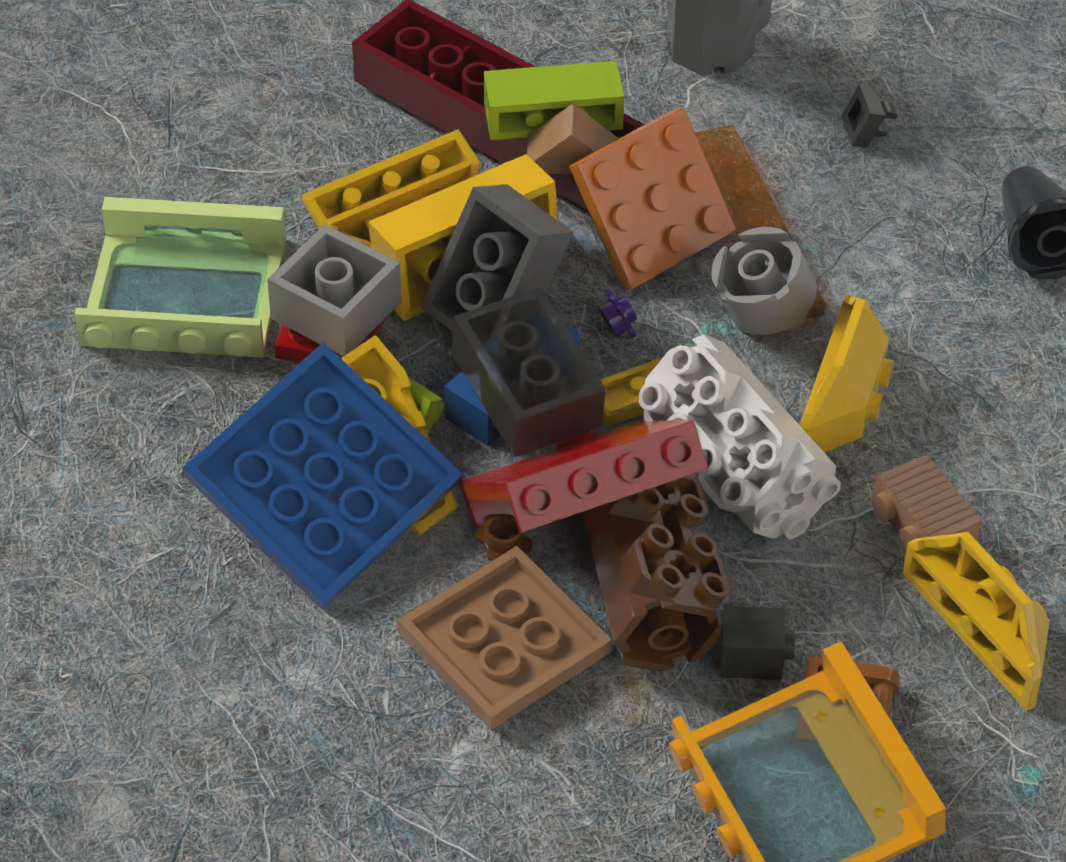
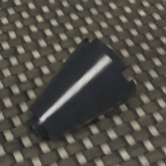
[1001,166,1066,280]

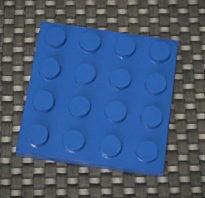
[182,342,463,610]

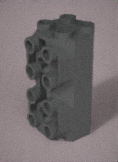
[666,0,772,75]

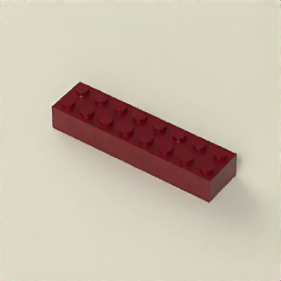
[352,0,645,210]

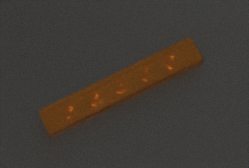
[695,124,826,319]

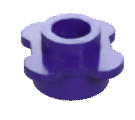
[597,288,638,338]

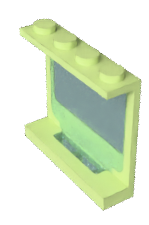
[74,197,287,357]

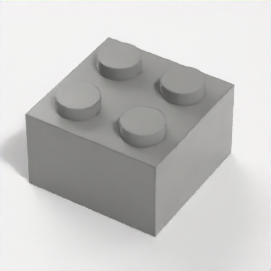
[267,224,401,357]

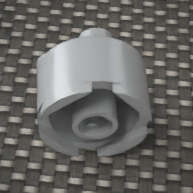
[711,227,817,335]

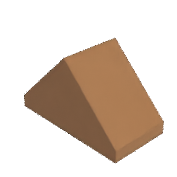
[527,103,618,174]

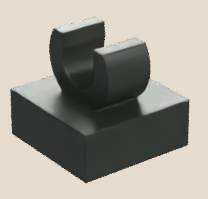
[841,84,898,148]

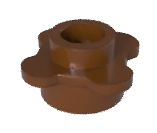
[475,514,533,562]

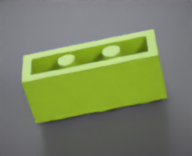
[484,61,624,140]

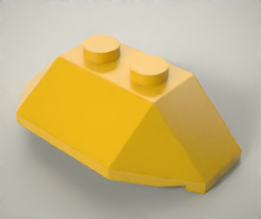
[301,129,481,247]
[799,294,894,453]
[903,532,1050,712]

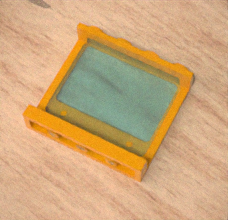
[669,641,946,862]

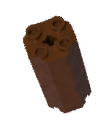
[583,473,731,672]

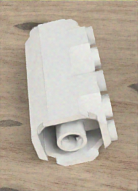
[639,334,841,539]

